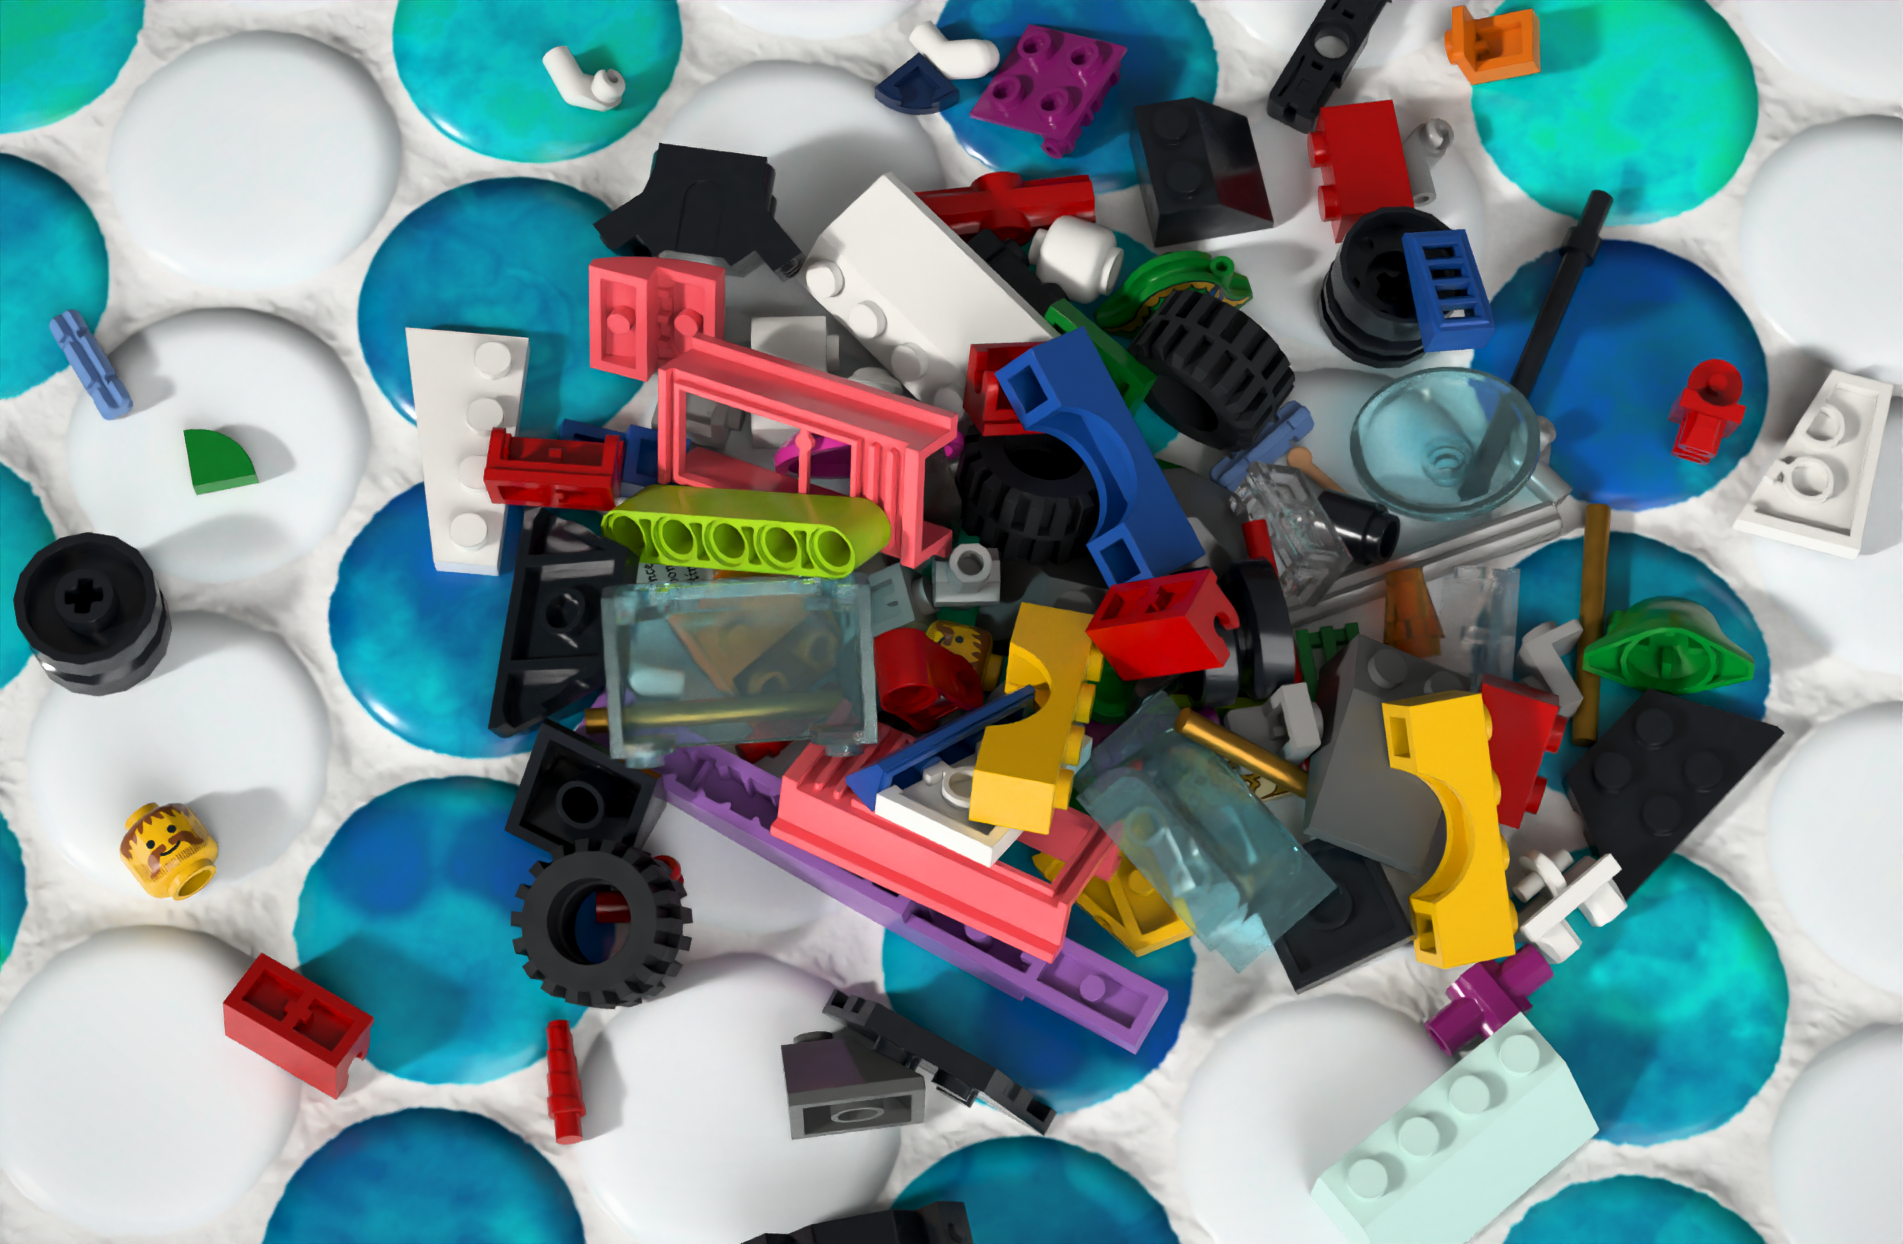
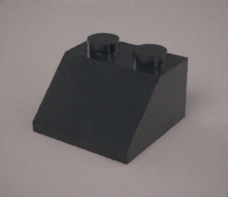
[1129,97,1274,248]

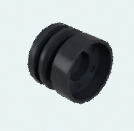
[1317,206,1461,369]

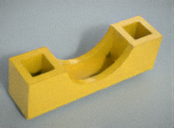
[968,602,1105,835]
[1382,690,1518,969]

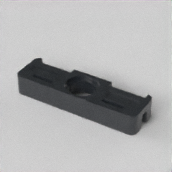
[1266,0,1392,134]

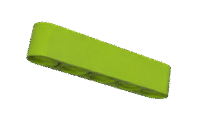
[601,484,891,579]

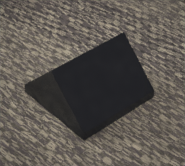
[504,718,667,853]

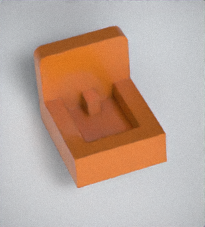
[1444,5,1541,85]

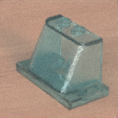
[1073,689,1338,974]

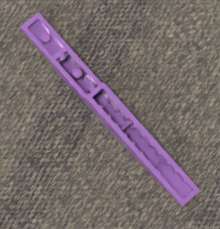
[575,687,1168,1055]

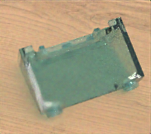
[601,572,879,769]

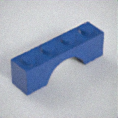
[994,326,1206,589]

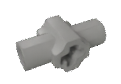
[932,543,1001,611]

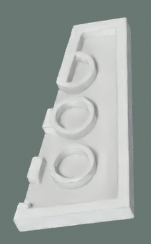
[405,327,531,576]

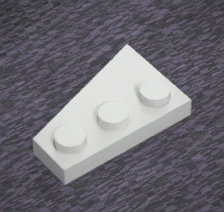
[1731,370,1894,560]
[875,713,1093,868]

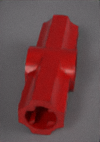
[913,171,1096,247]

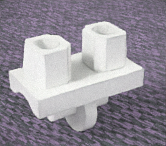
[1513,848,1628,964]

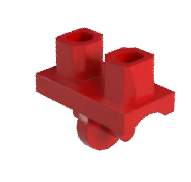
[1668,359,1746,466]

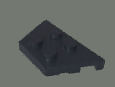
[488,506,640,738]
[1561,688,1785,903]
[822,989,1057,1136]

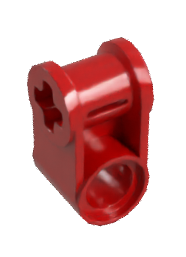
[870,628,984,734]

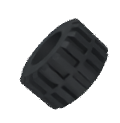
[1126,289,1295,452]
[951,424,1100,565]
[510,838,693,1009]

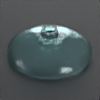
[1350,367,1541,522]

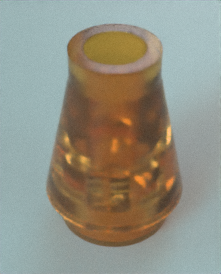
[1383,567,1446,658]

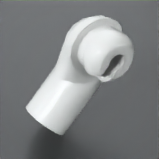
[542,46,626,112]

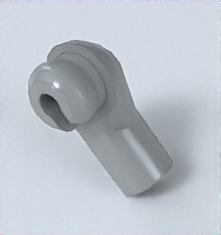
[1402,118,1454,207]
[1511,415,1573,508]

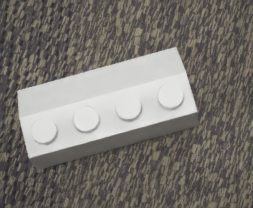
[795,171,1061,438]

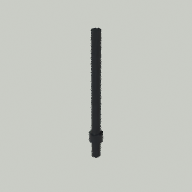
[1459,190,1614,511]

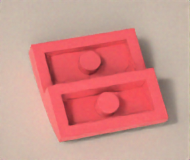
[589,256,725,382]

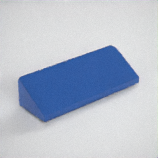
[845,684,1036,812]

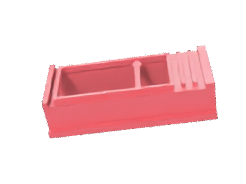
[658,333,958,569]
[770,699,1125,964]

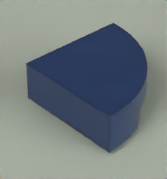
[875,52,960,115]

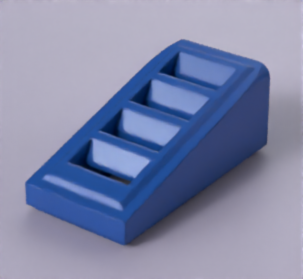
[1402,229,1495,353]

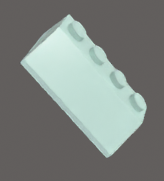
[1310,1012,1599,1244]

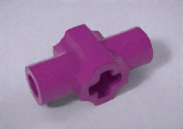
[1424,943,1554,1057]

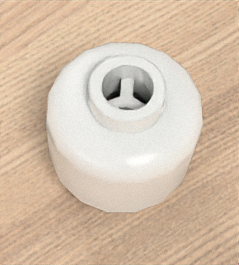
[1028,215,1124,304]

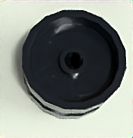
[13,532,172,697]
[1170,556,1295,711]

